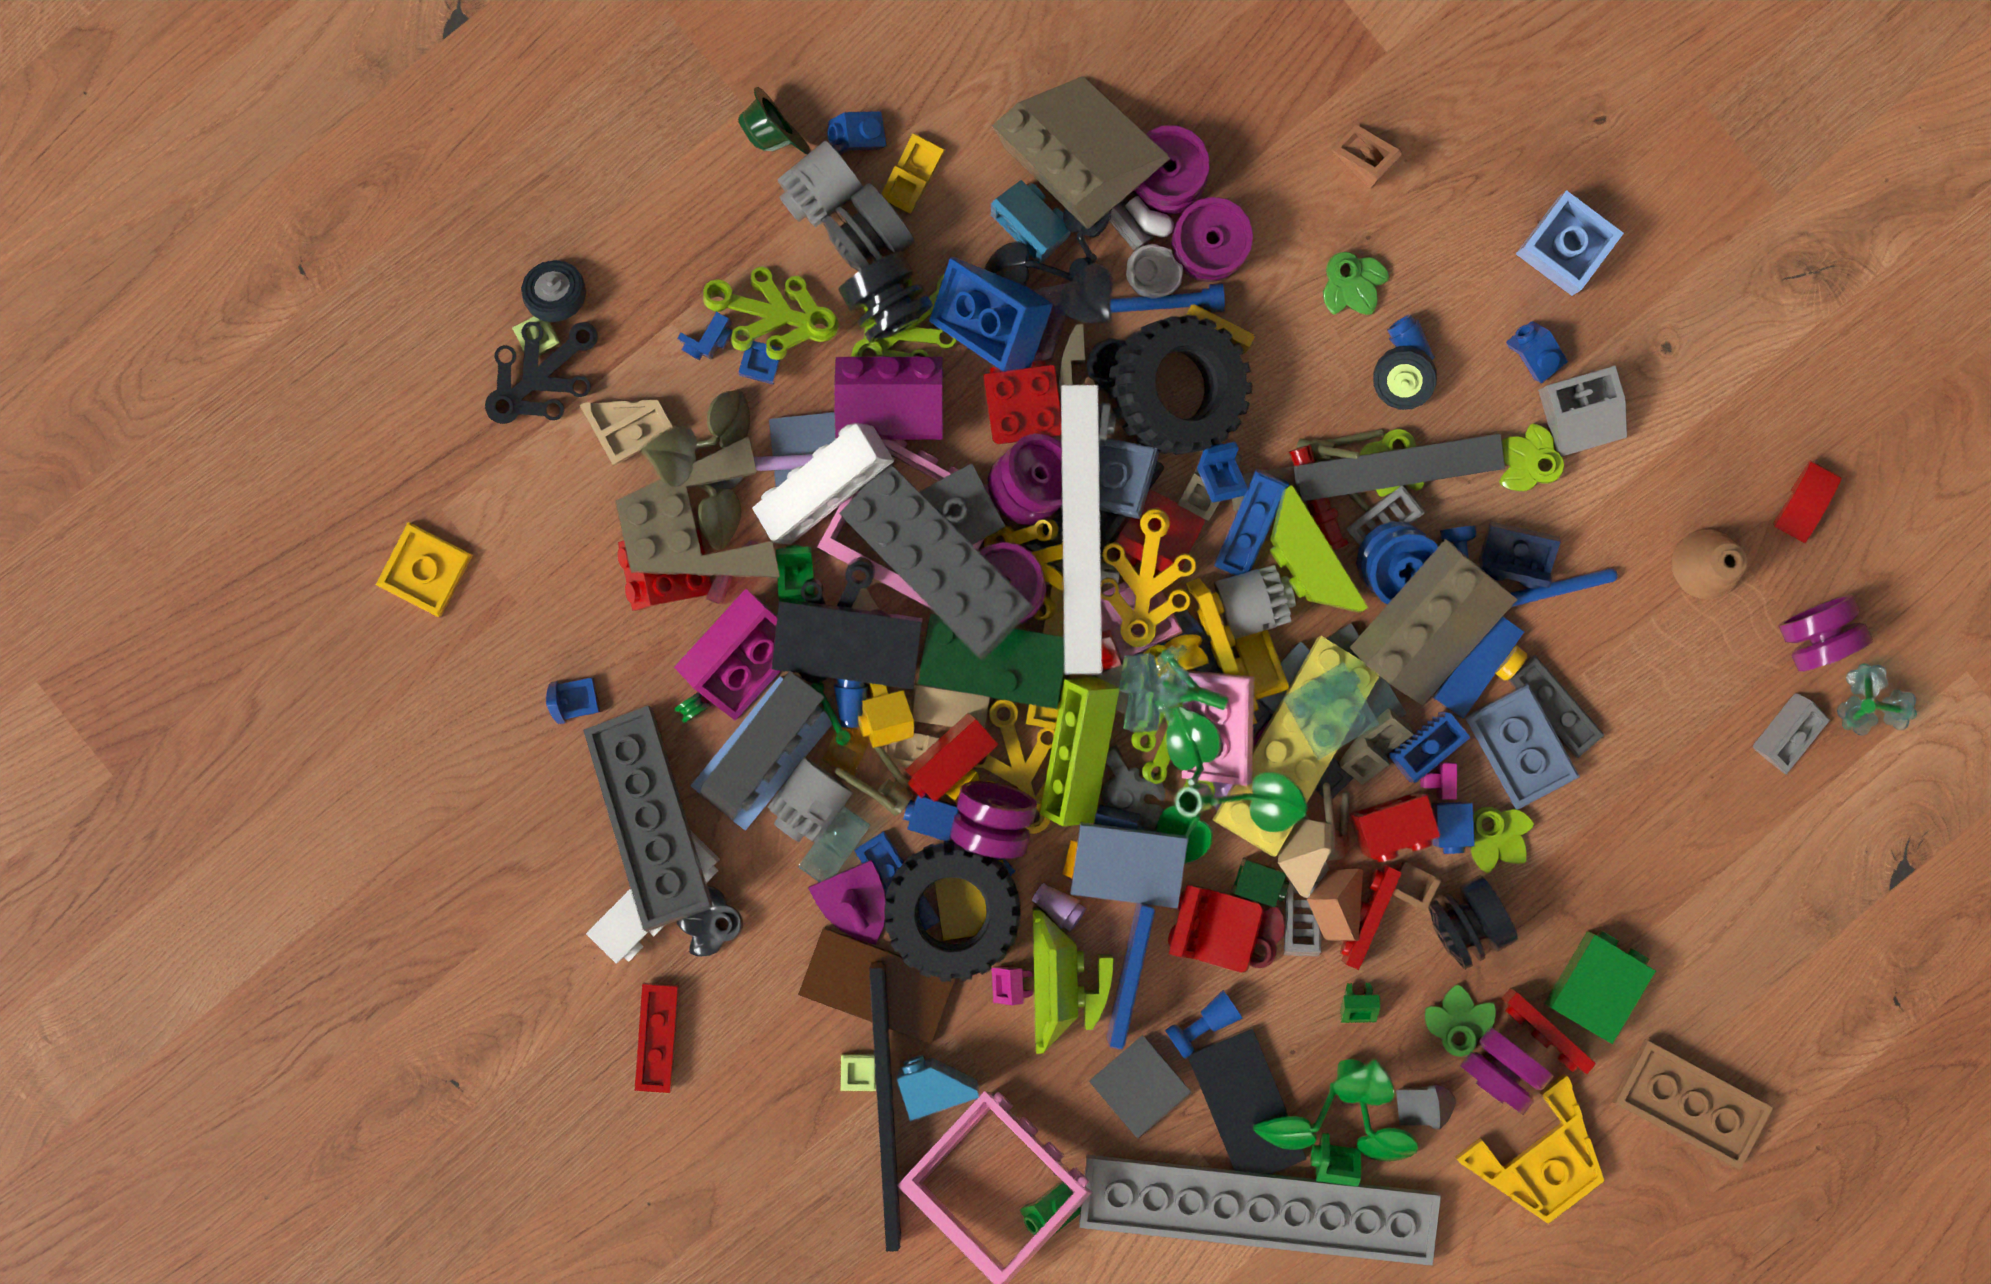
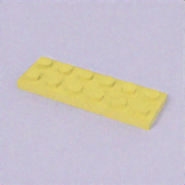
[1213,636,1379,857]

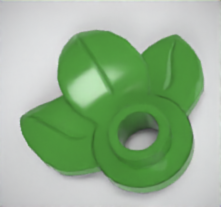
[1323,252,1389,315]
[1425,985,1496,1057]

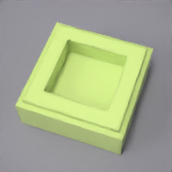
[512,317,561,356]
[841,1054,876,1091]

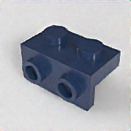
[1479,521,1561,589]

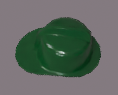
[738,87,811,155]

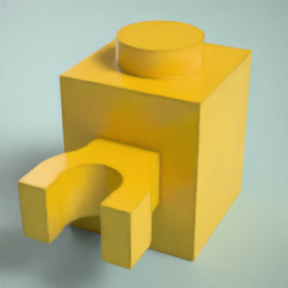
[858,683,914,748]

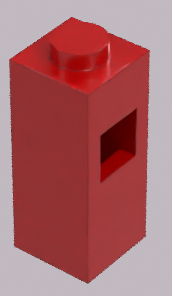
[905,713,998,802]

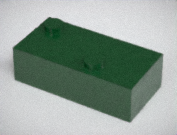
[918,614,1070,710]

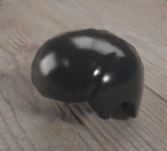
[1087,338,1127,393]

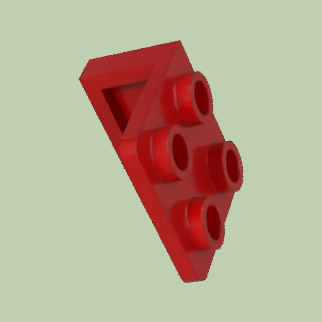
[983,361,1062,445]
[1112,489,1205,581]
[617,526,712,611]
[1168,885,1264,973]

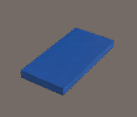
[1106,903,1155,1050]

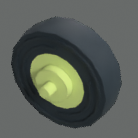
[1373,346,1437,410]

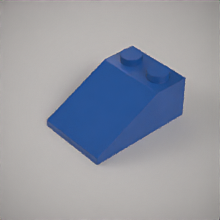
[929,257,1053,372]

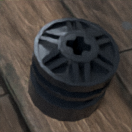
[838,252,933,343]
[1428,875,1518,970]

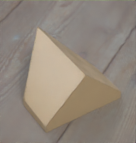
[1278,818,1331,898]

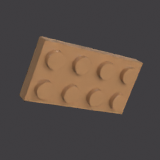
[1612,1039,1773,1170]

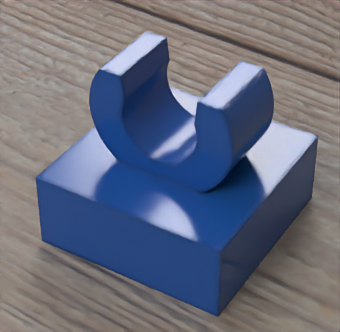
[738,341,782,385]

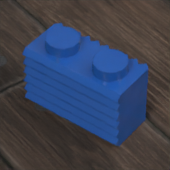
[1389,712,1470,783]

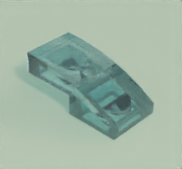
[1119,654,1160,732]
[798,806,871,882]

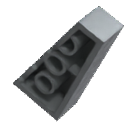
[699,671,824,820]

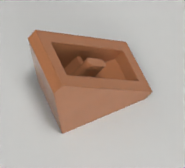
[1332,125,1402,188]
[1307,869,1363,941]

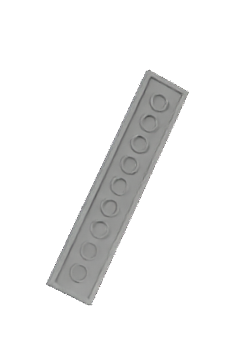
[1079,1155,1441,1266]

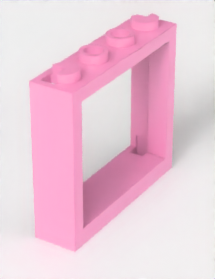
[818,439,1000,609]
[897,1091,1092,1284]

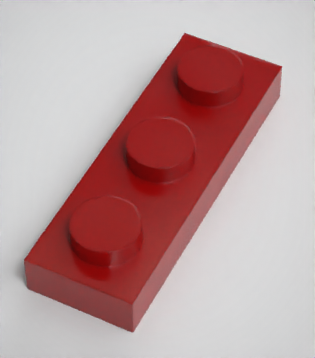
[1340,864,1402,970]
[634,983,679,1093]
[1501,988,1596,1074]

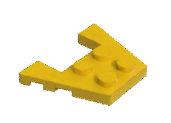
[1455,1074,1604,1224]

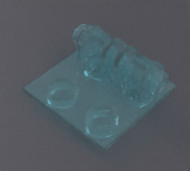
[1283,662,1379,760]

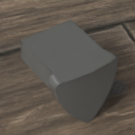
[1396,1085,1456,1129]

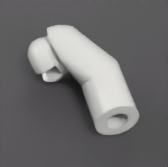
[1125,196,1174,238]

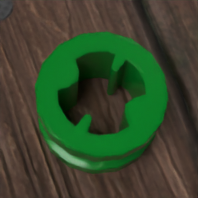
[674,692,711,723]

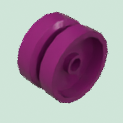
[1133,126,1209,214]
[1171,197,1253,283]
[988,434,1063,525]
[979,542,1046,625]
[1778,594,1873,671]
[950,781,1037,858]
[1460,1027,1554,1115]

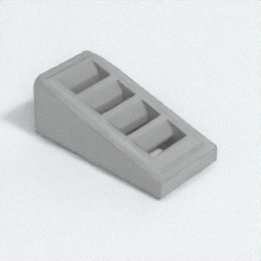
[1346,485,1425,546]
[1284,881,1321,956]

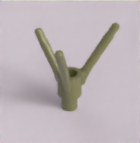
[1297,429,1384,512]

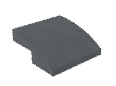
[1089,1035,1192,1139]

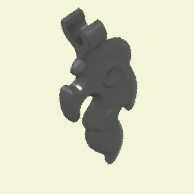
[1102,745,1165,832]

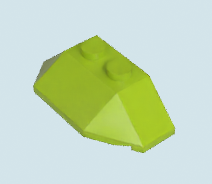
[1270,485,1368,612]
[1032,907,1085,1054]

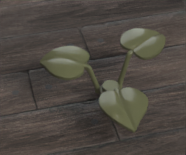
[641,389,750,551]

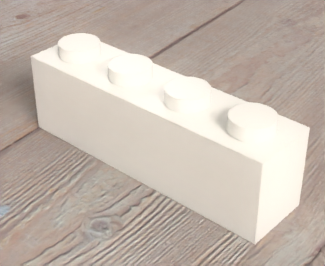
[752,423,894,545]
[586,830,720,964]

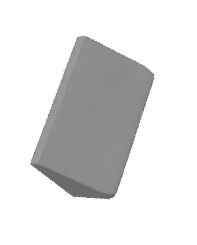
[1109,198,1155,251]
[1753,694,1830,774]

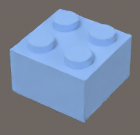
[1516,190,1624,296]

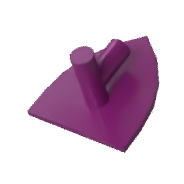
[808,860,886,945]

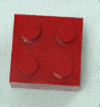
[1349,792,1441,862]

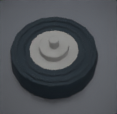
[521,260,586,322]

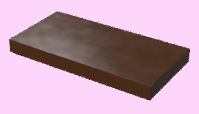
[798,927,955,1044]

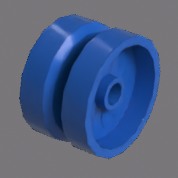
[1356,521,1438,605]

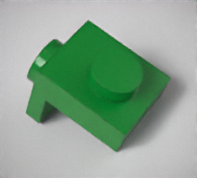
[775,545,815,601]
[1310,1133,1361,1187]
[1020,1181,1081,1235]

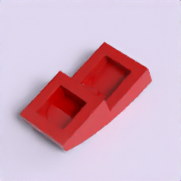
[1773,460,1842,543]

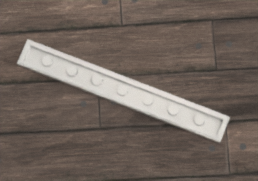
[1061,385,1102,674]

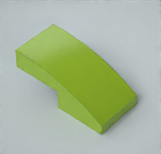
[1084,954,1113,1030]

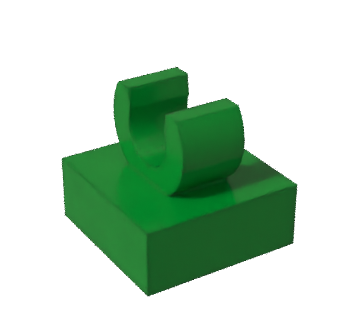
[1340,983,1381,1023]

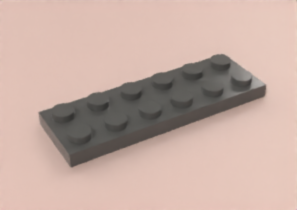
[839,464,1034,660]
[583,706,713,932]

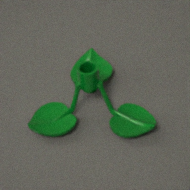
[1156,706,1307,864]
[1253,1059,1418,1162]

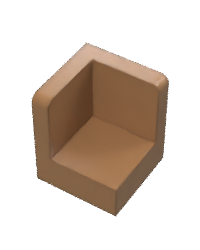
[1392,861,1441,912]

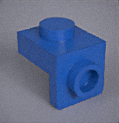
[827,111,887,155]
[677,312,733,360]
[1506,321,1568,384]
[1197,442,1248,503]

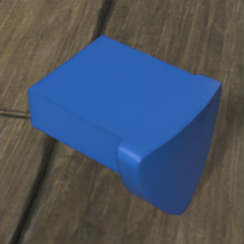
[546,678,600,724]

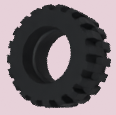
[1109,315,1252,455]
[884,841,1021,982]

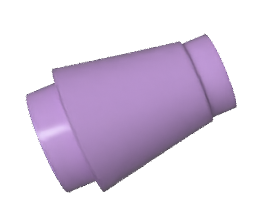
[1032,883,1086,932]

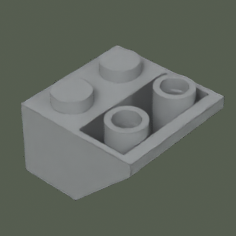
[1538,366,1627,457]

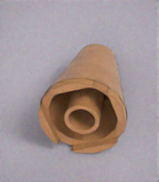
[1671,529,1747,599]

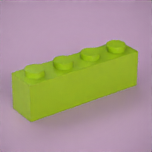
[1040,677,1120,827]

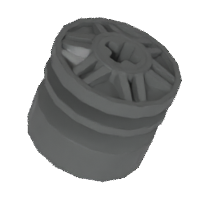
[821,183,915,272]

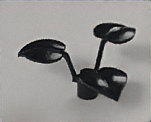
[985,208,1113,323]

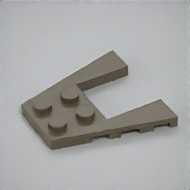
[616,437,780,578]

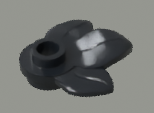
[676,886,743,957]

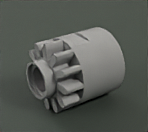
[777,141,863,228]
[1214,565,1296,639]
[768,757,853,843]

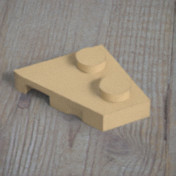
[580,400,673,466]

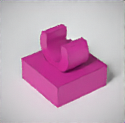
[1420,762,1457,799]
[991,966,1033,1005]

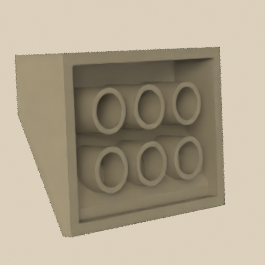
[992,76,1169,229]
[1350,539,1518,706]

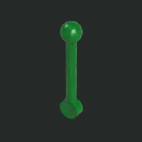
[811,682,851,746]

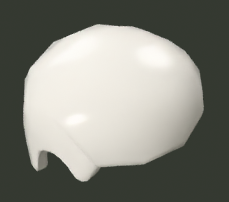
[1126,244,1183,299]

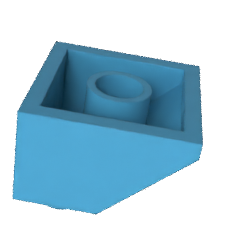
[991,180,1071,263]
[897,1055,979,1120]

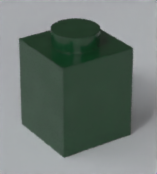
[1231,858,1289,908]

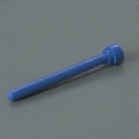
[1054,284,1225,317]
[1511,568,1618,607]

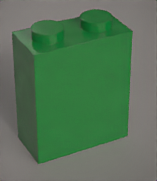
[1544,930,1656,1044]

